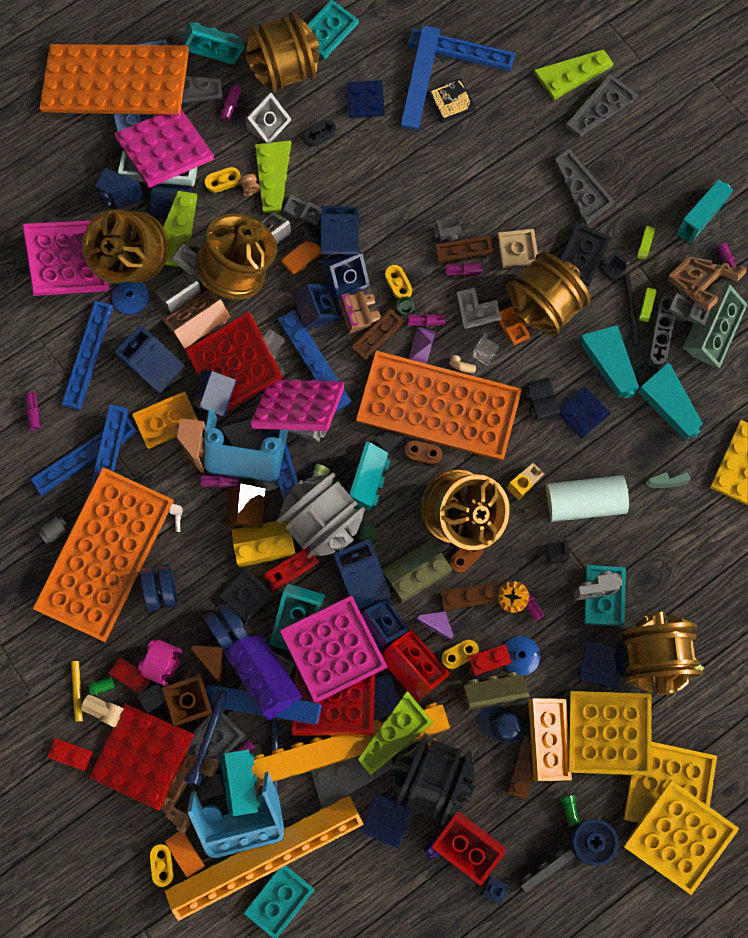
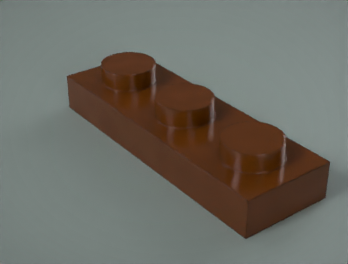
[435,235,493,264]
[352,309,404,361]
[440,582,500,612]
[507,735,533,800]

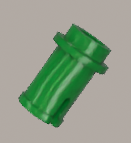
[88,676,115,696]

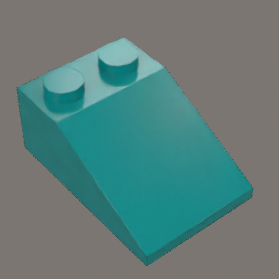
[269,584,325,651]

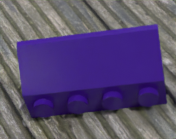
[223,635,302,720]

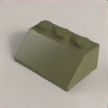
[382,540,452,604]
[463,672,530,710]

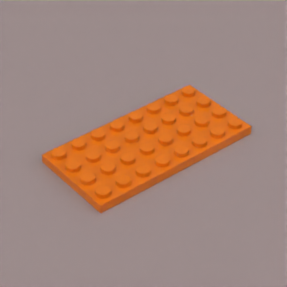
[39,44,189,115]
[356,351,522,461]
[33,467,174,642]

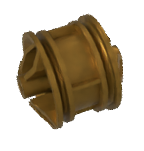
[246,11,320,94]
[82,210,169,283]
[195,214,277,300]
[505,251,591,337]
[421,469,509,550]
[620,612,703,695]

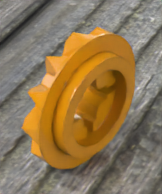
[497,581,529,613]

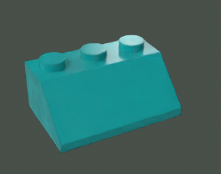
[183,22,244,64]
[349,441,390,511]
[220,749,260,816]

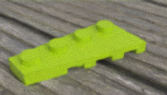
[534,49,613,101]
[255,141,292,214]
[163,191,198,267]
[358,691,433,776]

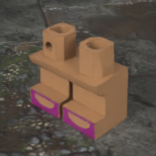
[338,291,381,334]

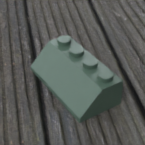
[683,284,748,368]

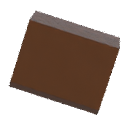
[225,484,266,527]
[191,645,225,683]
[162,675,213,726]

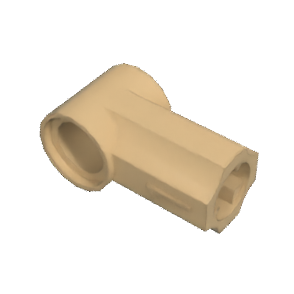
[81,694,124,727]

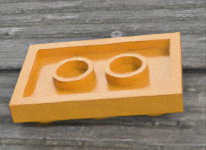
[133,391,198,449]

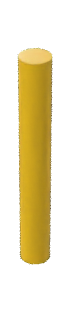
[71,661,83,722]

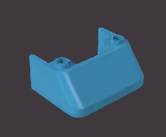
[203,409,288,482]
[187,772,284,858]

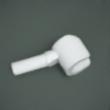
[170,504,183,532]

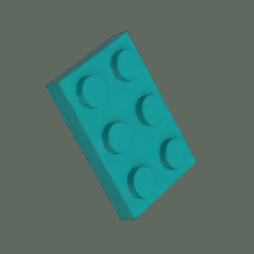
[308,0,359,60]
[584,565,626,627]
[244,865,315,938]

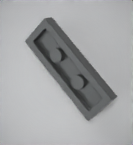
[519,848,575,893]

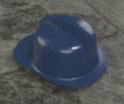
[478,706,525,744]

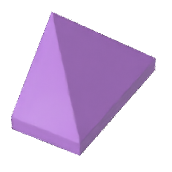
[409,327,436,364]
[417,612,453,641]

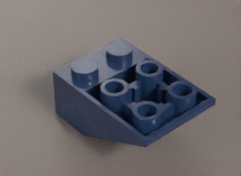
[321,206,359,255]
[114,325,185,394]
[333,539,391,610]

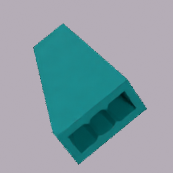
[676,179,733,245]
[579,325,639,398]
[638,363,703,441]

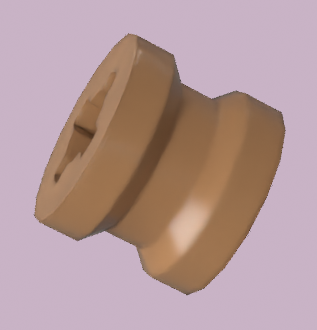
[239,174,260,196]

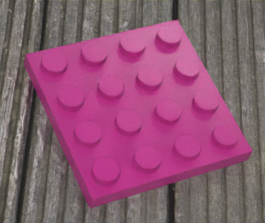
[114,109,214,188]
[23,221,109,296]
[251,379,344,431]
[280,596,387,703]

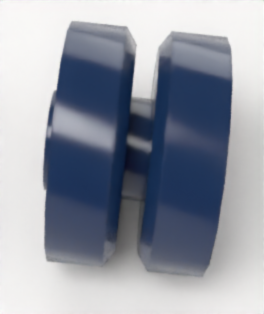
[141,564,178,612]
[203,601,249,650]
[569,819,619,866]

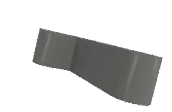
[647,296,687,370]

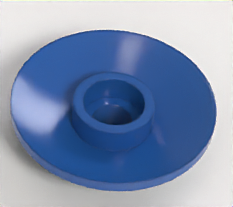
[112,282,149,315]
[504,636,541,676]

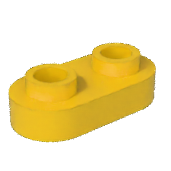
[205,167,241,193]
[385,265,412,300]
[441,640,479,670]
[150,844,174,887]

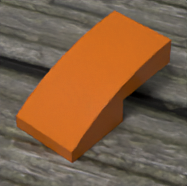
[281,241,322,275]
[498,306,531,346]
[165,832,205,879]

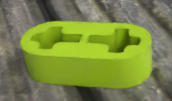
[636,226,655,260]
[638,287,656,323]

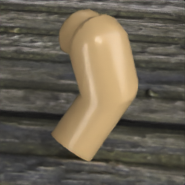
[449,355,476,374]

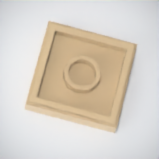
[497,229,538,269]

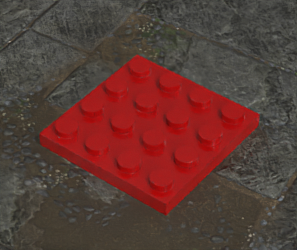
[186,312,284,415]
[292,665,375,736]
[89,703,194,811]

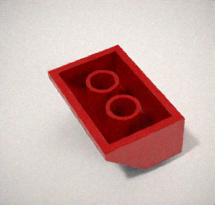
[381,629,450,702]
[431,811,506,886]

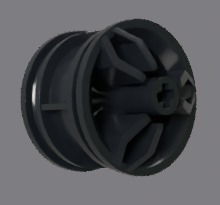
[392,732,475,826]

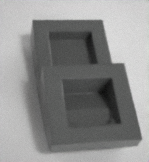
[282,195,321,226]
[666,293,711,326]

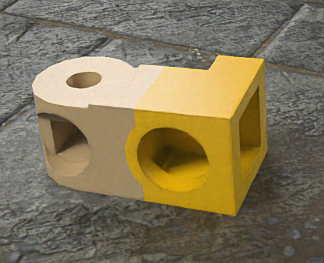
[507,463,544,500]

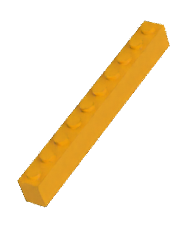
[251,703,450,787]
[165,796,364,921]

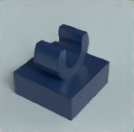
[482,876,509,905]

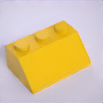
[232,521,296,568]

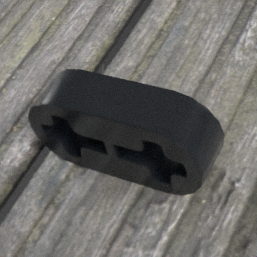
[304,120,337,147]

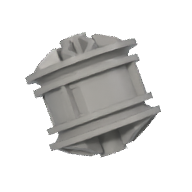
[277,473,365,559]

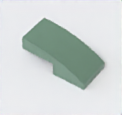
[646,472,691,488]

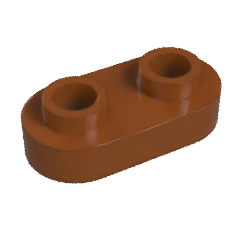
[405,441,442,465]
[450,548,483,573]

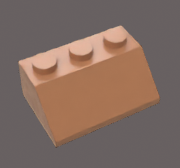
[163,289,231,348]
[175,418,206,473]

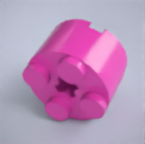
[138,640,182,686]

